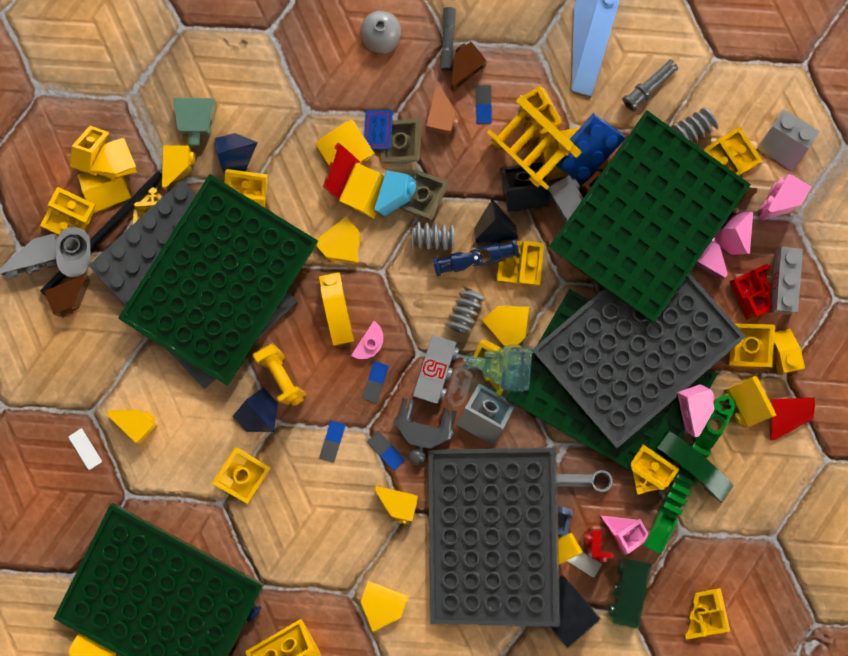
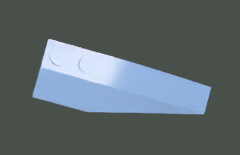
[571,0,620,97]

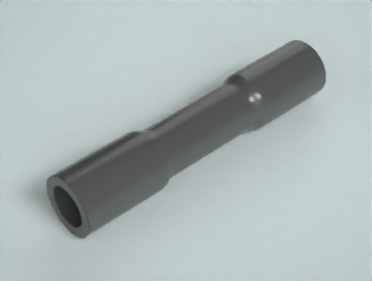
[440,7,456,71]

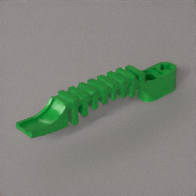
[643,396,735,554]

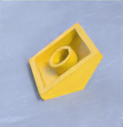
[339,163,384,219]
[78,172,131,214]
[729,323,775,368]
[212,446,270,504]

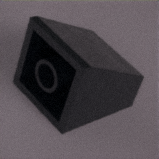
[550,575,601,648]

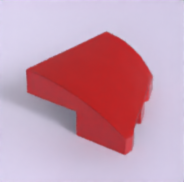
[323,143,364,201]
[729,263,772,320]
[769,397,815,440]

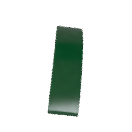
[656,431,734,502]

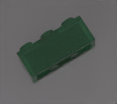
[608,557,652,629]

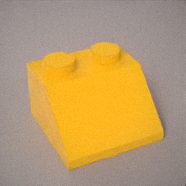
[724,376,776,428]

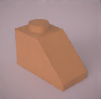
[426,86,458,136]

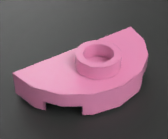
[351,321,384,359]

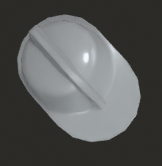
[56,227,91,277]

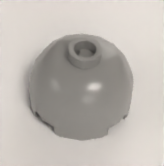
[360,11,401,54]

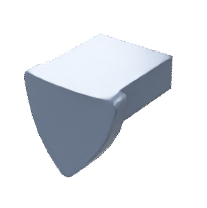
[558,506,574,536]

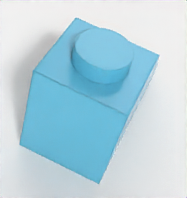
[374,170,416,216]

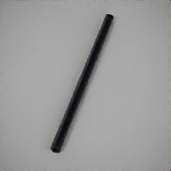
[40,171,162,296]

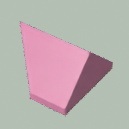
[714,212,753,255]
[600,515,649,555]

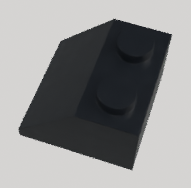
[500,162,549,212]

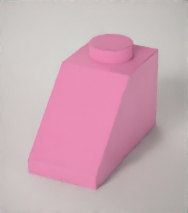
[695,238,728,280]
[677,384,714,437]

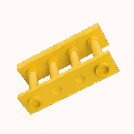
[487,95,582,190]
[253,344,307,407]

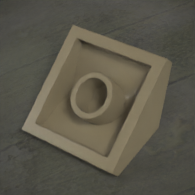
[381,118,422,164]
[400,169,450,220]

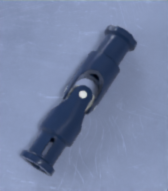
[433,239,520,276]

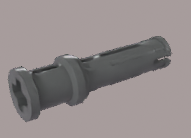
[622,59,679,112]

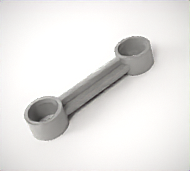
[557,470,613,492]

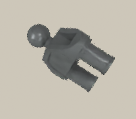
[394,398,457,465]

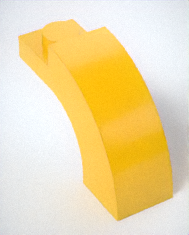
[319,272,354,346]

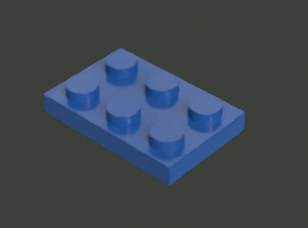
[555,113,626,184]

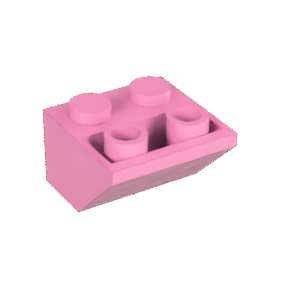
[758,174,811,220]

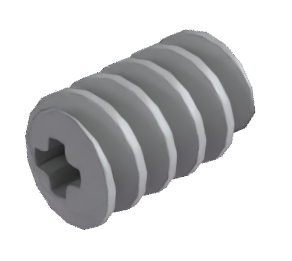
[671,108,719,142]
[411,222,455,251]
[445,286,486,334]

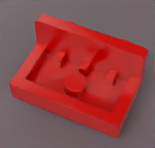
[584,528,613,562]

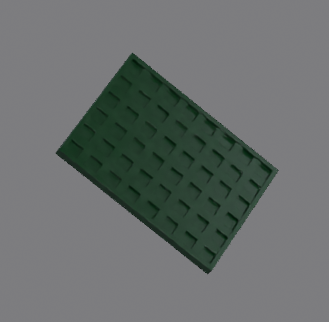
[548,110,751,323]
[506,289,718,473]

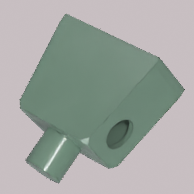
[173,98,217,147]

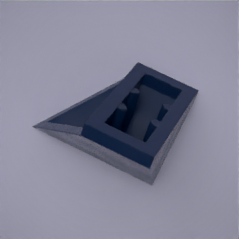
[215,133,258,176]
[232,387,278,432]

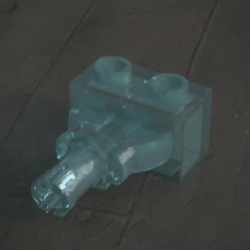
[463,344,532,392]

